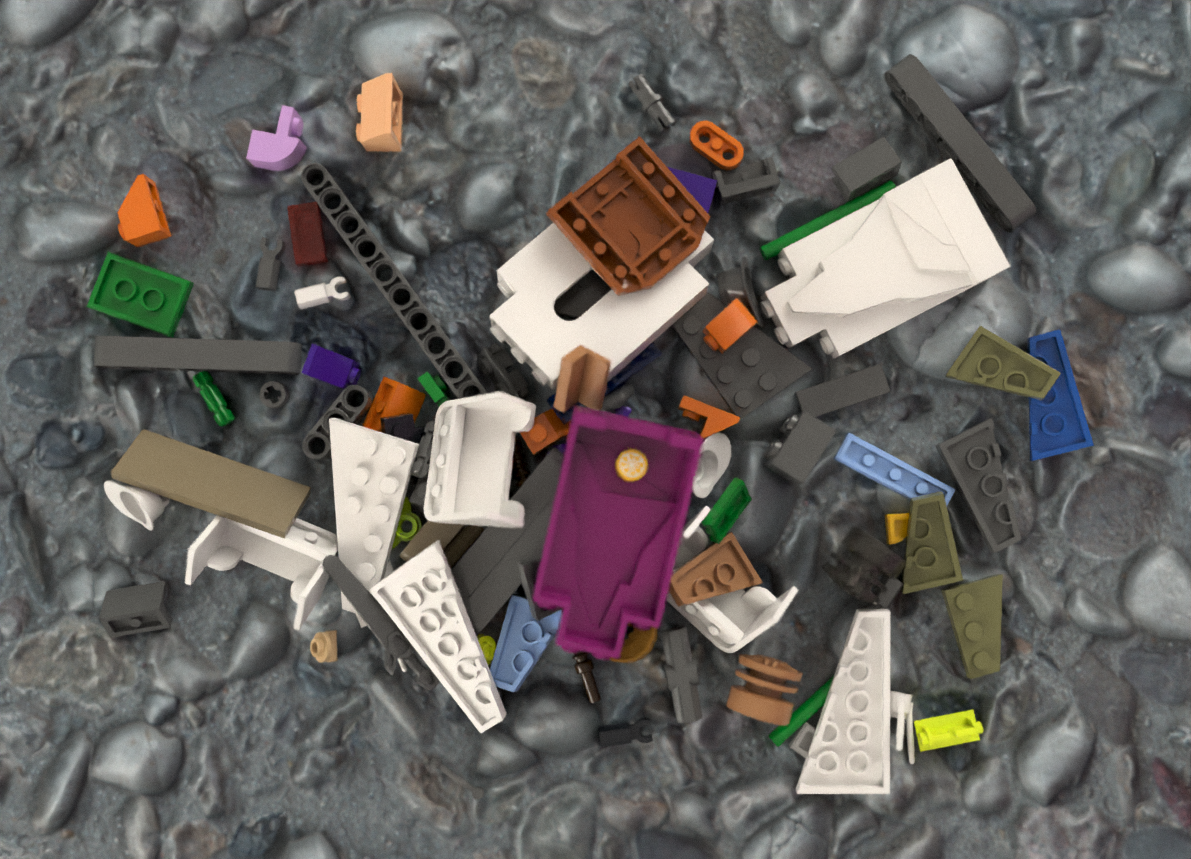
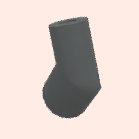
[600,383,634,414]

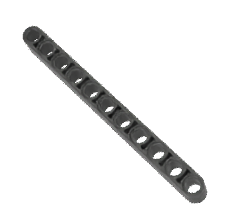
[301,163,489,399]

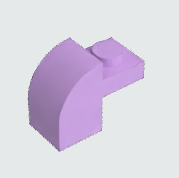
[246,105,307,171]

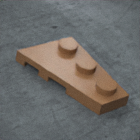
[668,532,763,607]

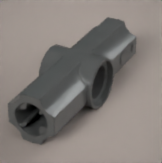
[660,626,703,723]

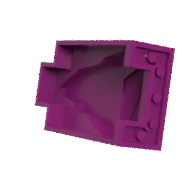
[532,405,704,660]

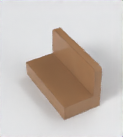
[554,344,611,413]

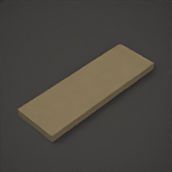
[111,429,311,539]

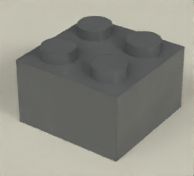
[763,411,836,484]

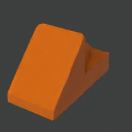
[677,395,740,439]

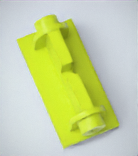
[913,709,983,752]

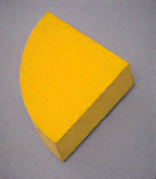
[885,513,909,545]

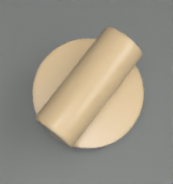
[310,630,338,663]

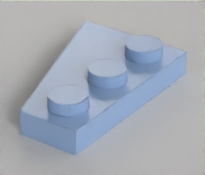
[490,594,562,692]

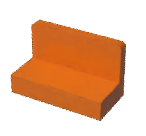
[362,377,426,432]

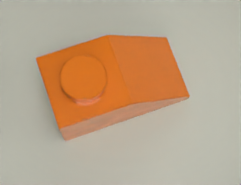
[117,174,171,247]
[703,298,757,354]
[519,405,574,456]

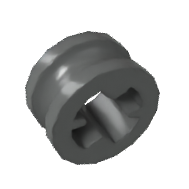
[259,381,290,408]

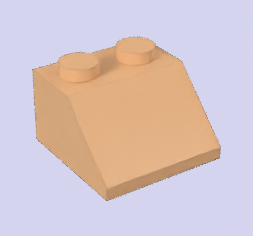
[356,73,403,152]

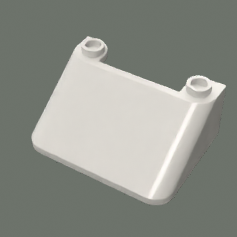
[424,392,536,528]

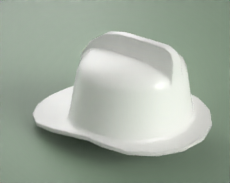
[692,432,731,498]
[104,480,170,531]

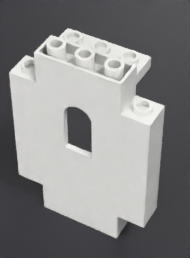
[489,223,714,390]

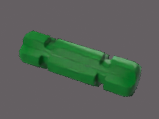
[193,371,234,426]

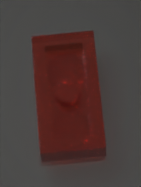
[287,202,328,266]

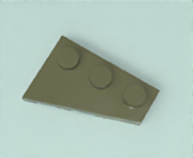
[901,491,963,594]

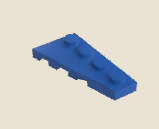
[1027,329,1094,461]

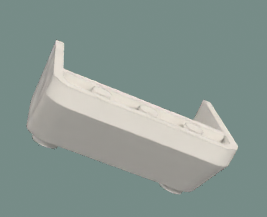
[666,505,798,653]
[185,515,338,630]

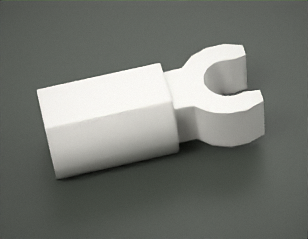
[295,276,351,309]

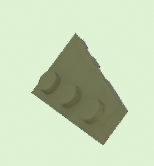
[946,326,1061,400]
[941,574,1003,679]

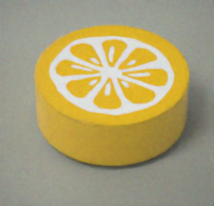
[615,449,648,482]

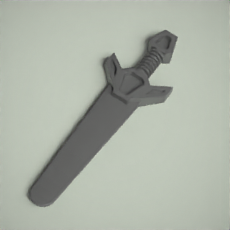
[323,555,439,690]

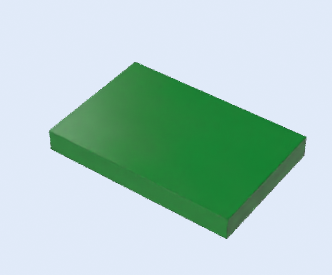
[87,252,194,338]

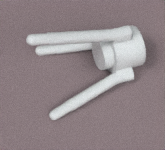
[890,691,915,764]

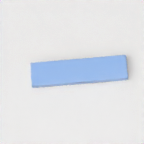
[833,433,956,506]

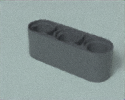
[302,385,374,460]

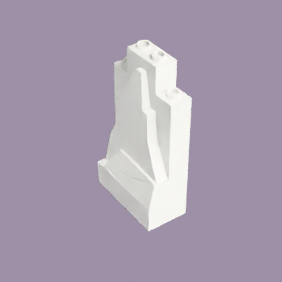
[760,158,1011,359]

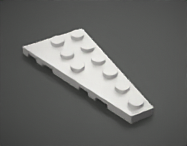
[329,417,419,614]
[369,539,507,733]
[796,609,890,794]

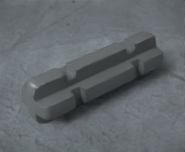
[410,420,435,479]

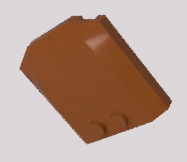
[546,136,711,296]

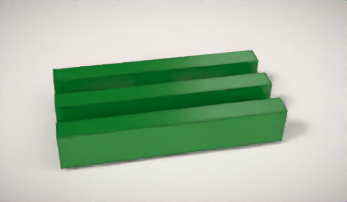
[701,478,752,544]

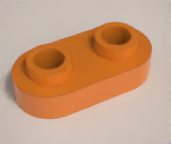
[690,121,744,170]

